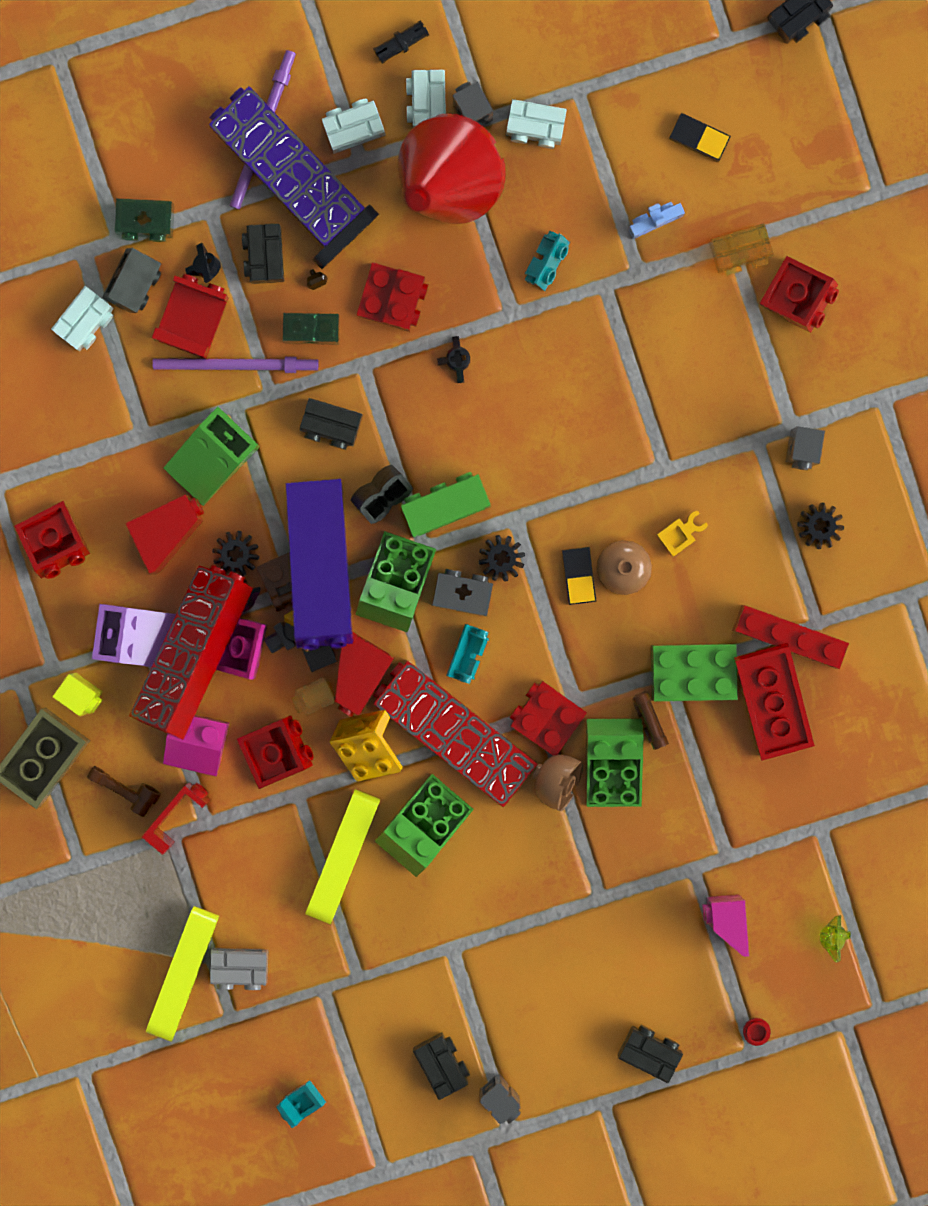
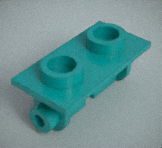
[525,231,570,291]
[446,624,489,684]

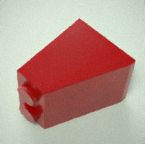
[125,494,204,574]
[335,632,395,717]

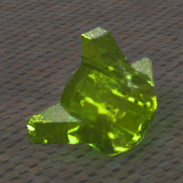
[820,915,851,962]

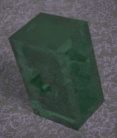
[115,199,174,242]
[283,313,340,345]

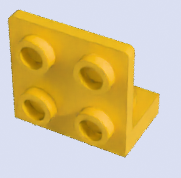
[330,709,403,781]

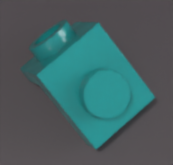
[276,1080,326,1128]

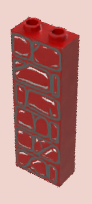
[129,565,253,740]
[373,661,538,808]

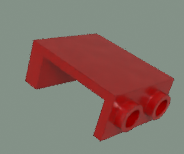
[152,273,229,359]
[142,782,211,855]

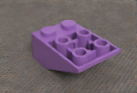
[92,604,176,667]

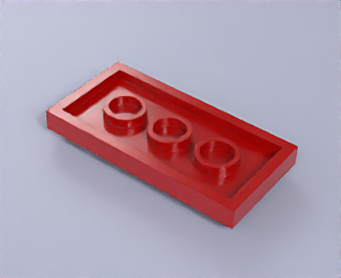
[734,643,815,761]

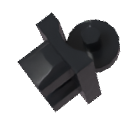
[263,622,297,653]

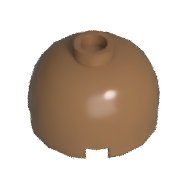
[597,540,652,595]
[533,755,583,811]

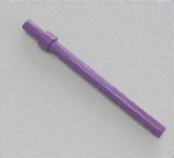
[229,50,296,210]
[153,356,319,373]

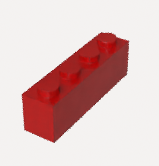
[732,605,849,669]

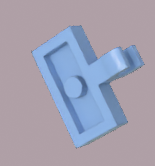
[628,202,685,239]

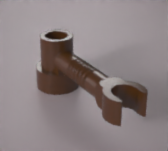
[87,766,161,817]

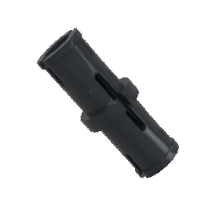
[373,20,429,64]

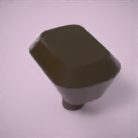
[307,269,328,290]

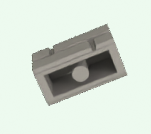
[210,948,268,990]

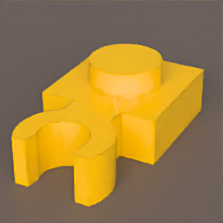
[657,511,708,557]

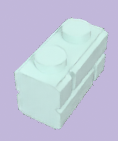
[406,70,446,128]
[322,99,385,154]
[506,99,567,149]
[51,286,114,351]

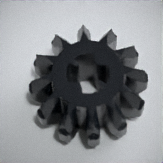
[796,503,844,550]
[212,531,260,577]
[479,535,525,582]

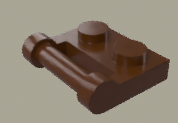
[257,552,293,612]
[632,691,669,750]

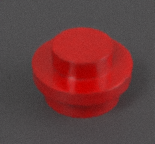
[743,1018,771,1046]

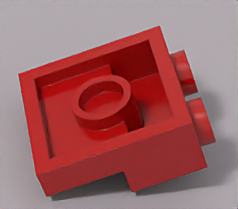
[759,256,839,333]
[357,262,429,332]
[14,501,90,579]
[510,681,587,756]
[237,715,314,789]

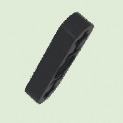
[312,204,379,269]

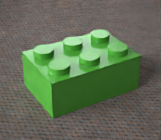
[401,472,491,538]
[651,644,737,702]

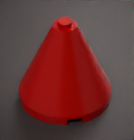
[398,114,506,224]

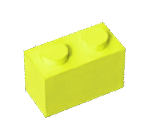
[53,673,103,716]

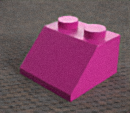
[216,618,268,680]
[163,715,229,777]
[702,895,749,957]

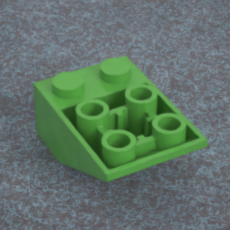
[164,407,260,506]
[356,531,436,633]
[586,719,644,807]
[374,774,474,877]

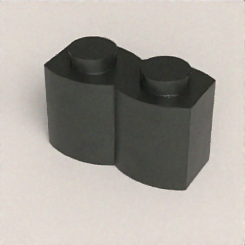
[350,465,413,524]

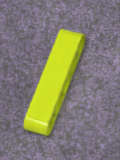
[305,789,381,925]
[146,906,219,1042]

